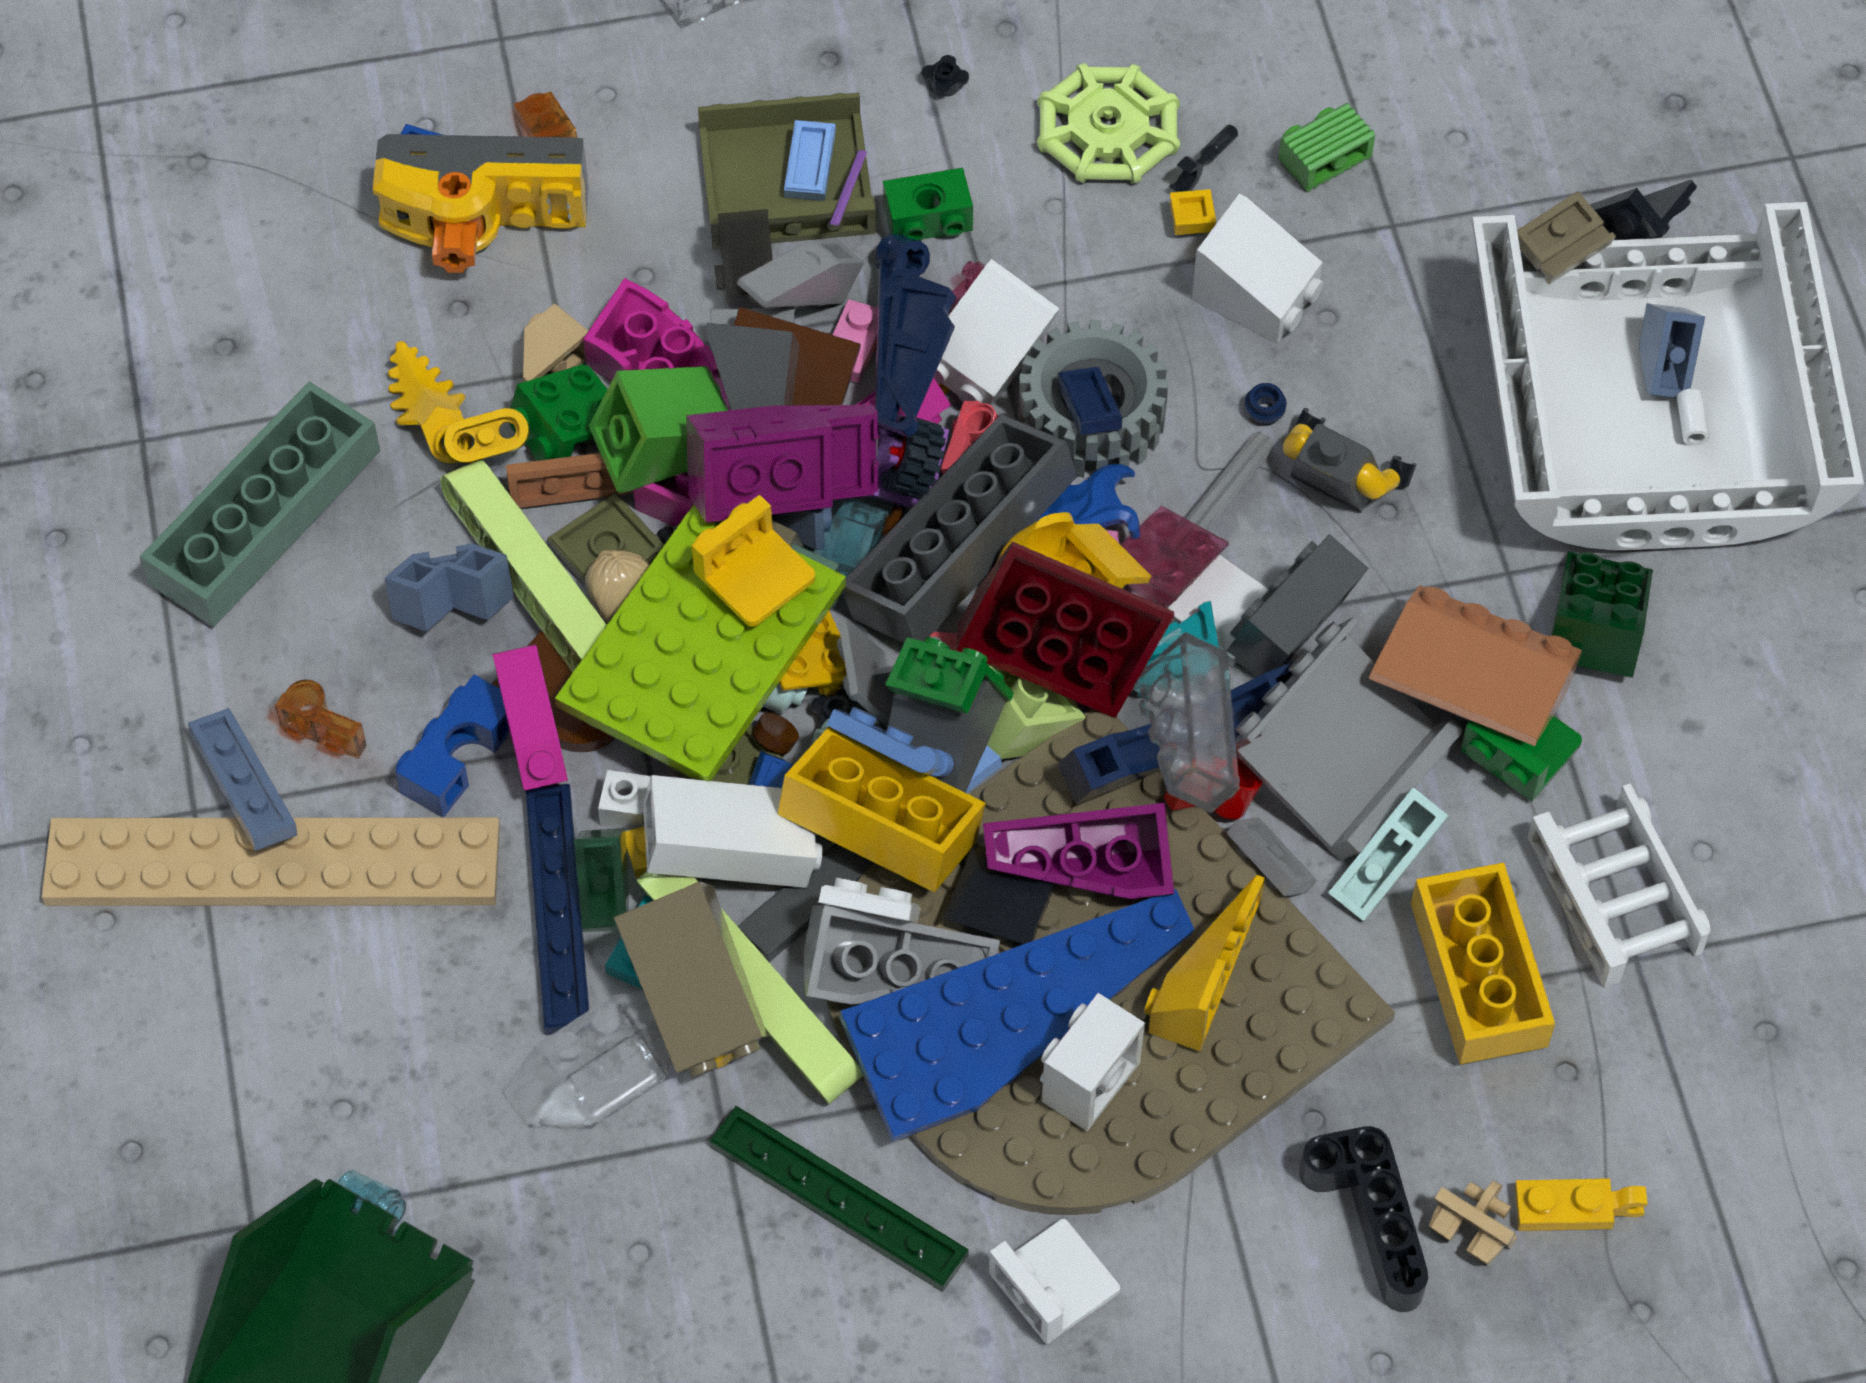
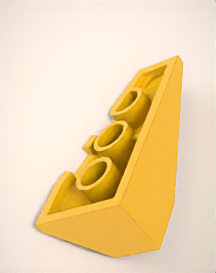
[1144,875,1265,1052]

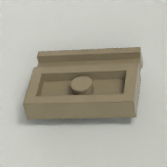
[1517,191,1616,284]

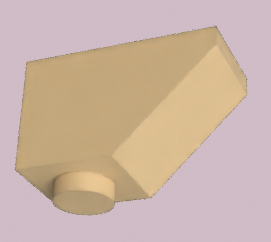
[523,303,588,382]

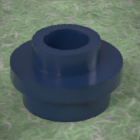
[1244,383,1287,424]

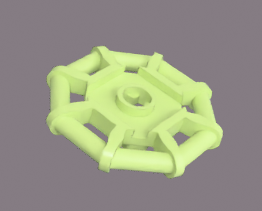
[1036,63,1181,184]

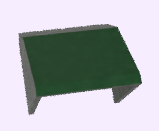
[187,1178,475,1383]

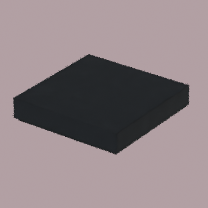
[943,843,1056,948]

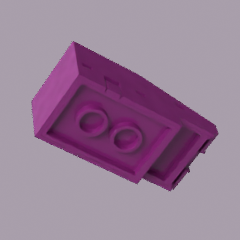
[686,405,880,522]

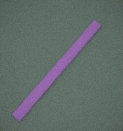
[830,150,867,226]

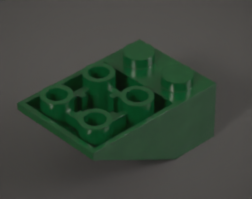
[1551,551,1653,678]

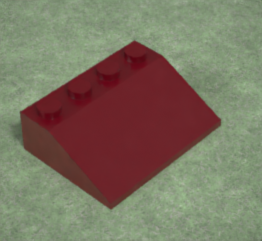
[955,541,1174,718]

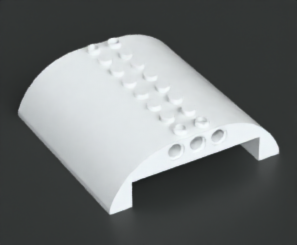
[1472,202,1864,550]

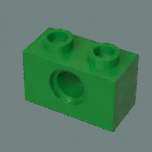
[883,167,973,241]

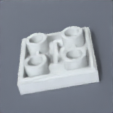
[818,878,921,923]

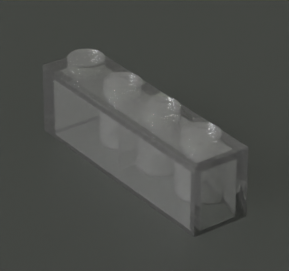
[1133,632,1240,813]

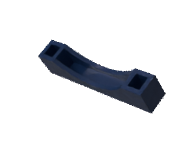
[1057,662,1293,804]

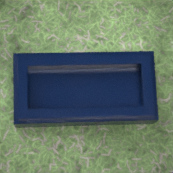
[1057,367,1122,435]

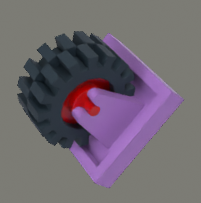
[867,414,949,509]

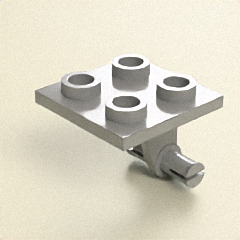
[837,617,941,728]

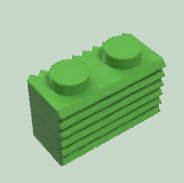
[1278,103,1375,192]

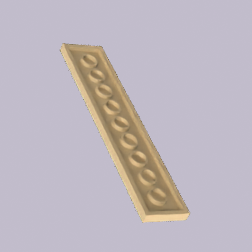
[42,817,500,906]

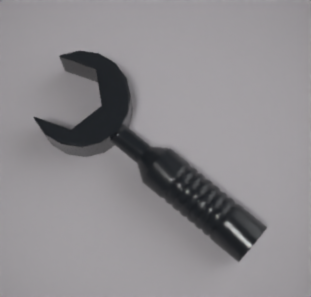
[1169,125,1238,192]

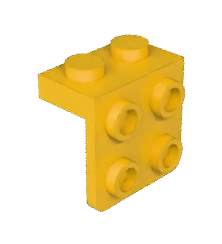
[691,495,815,626]

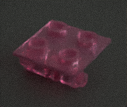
[1121,505,1229,607]

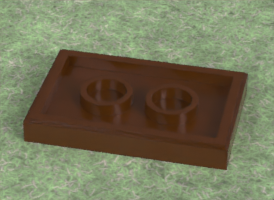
[717,307,861,405]

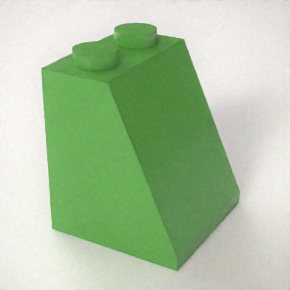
[589,366,728,493]

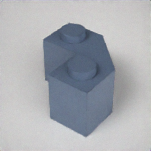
[384,543,514,632]

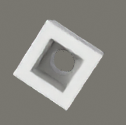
[598,770,651,830]

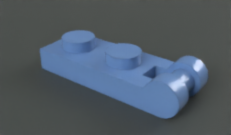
[826,707,954,778]

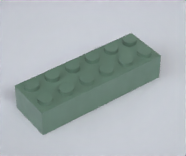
[139,381,380,627]

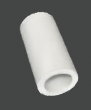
[1677,389,1709,445]

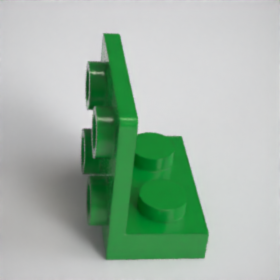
[885,637,1014,714]

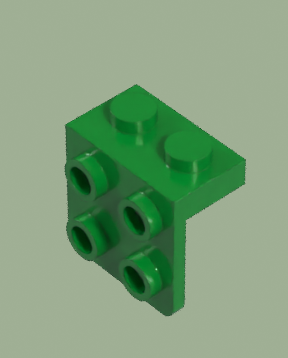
[509,364,607,461]
[1461,716,1582,802]

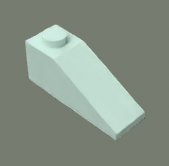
[1328,788,1450,921]

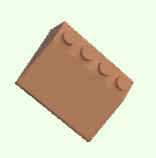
[1369,585,1582,746]

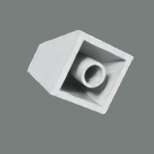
[1192,194,1324,343]
[934,259,1060,406]

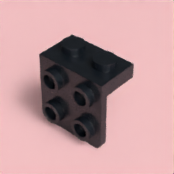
[1590,179,1697,240]

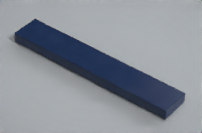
[525,784,591,1035]

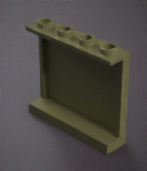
[698,92,876,249]

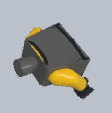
[1283,408,1417,513]

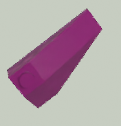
[983,803,1174,899]

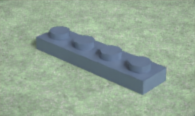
[188,708,297,851]

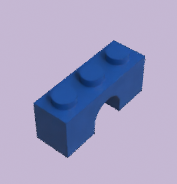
[395,674,510,818]

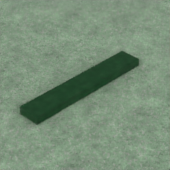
[709,1106,969,1292]

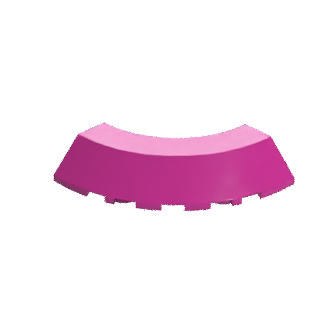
[583,278,731,526]

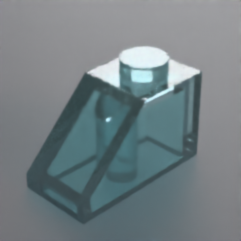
[822,498,889,577]

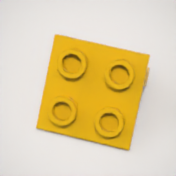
[779,611,847,697]

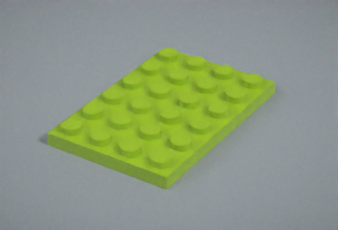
[555,505,846,782]

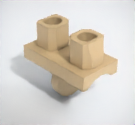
[1429,1180,1518,1266]

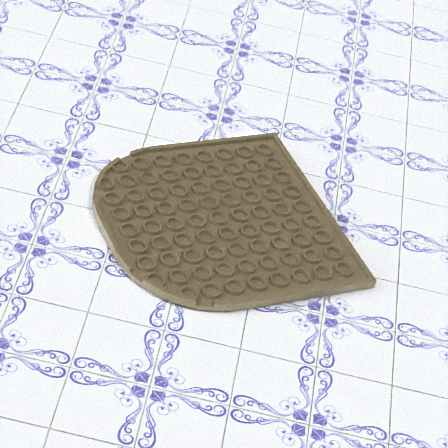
[827,708,1395,1215]

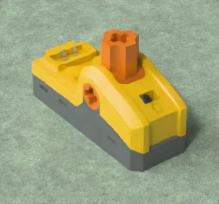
[372,134,589,273]

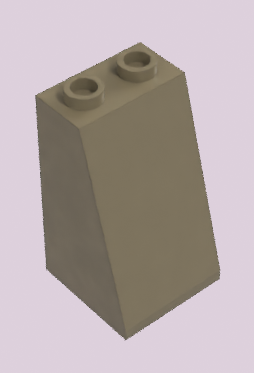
[614,882,768,1078]

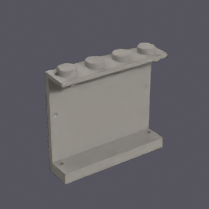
[1229,617,1464,861]

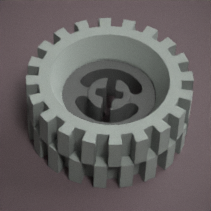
[1018,320,1168,478]

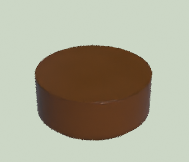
[753,713,799,754]

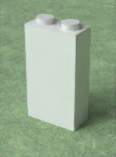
[643,775,822,888]

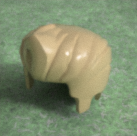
[585,550,651,624]

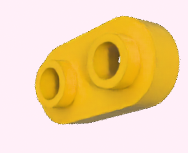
[444,408,529,463]

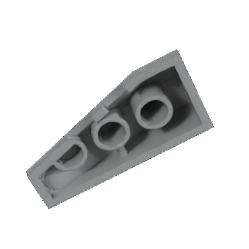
[804,905,1000,1005]

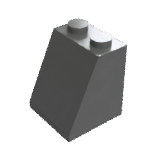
[706,323,800,410]

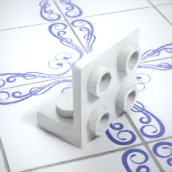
[989,1219,1120,1345]

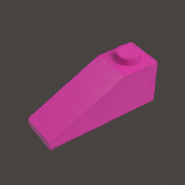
[492,644,568,790]

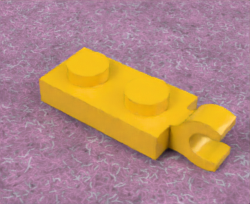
[1514,1178,1648,1231]

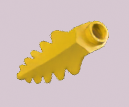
[388,341,471,464]

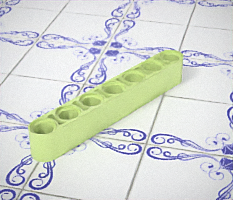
[440,460,607,673]
[636,871,864,1105]

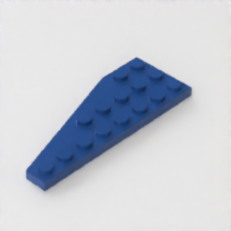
[839,889,1194,1142]

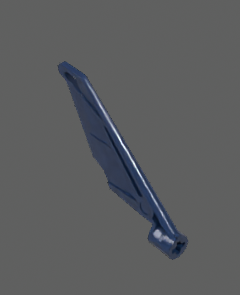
[875,234,956,437]

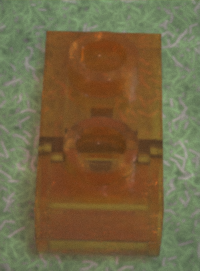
[513,91,578,138]
[275,679,367,759]

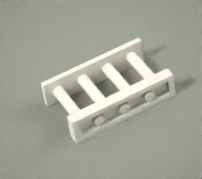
[1527,783,1711,988]

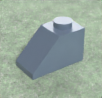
[1639,303,1706,398]

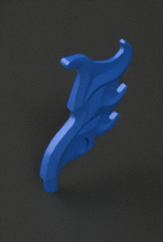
[985,464,1140,577]

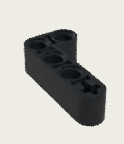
[1299,1126,1429,1312]

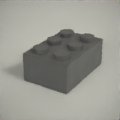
[1227,534,1369,678]

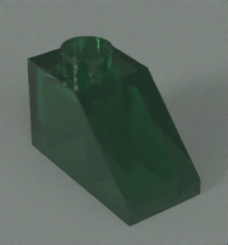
[574,828,629,929]

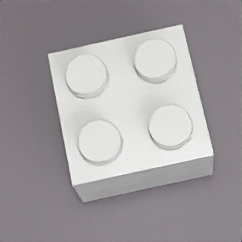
[1040,993,1145,1132]

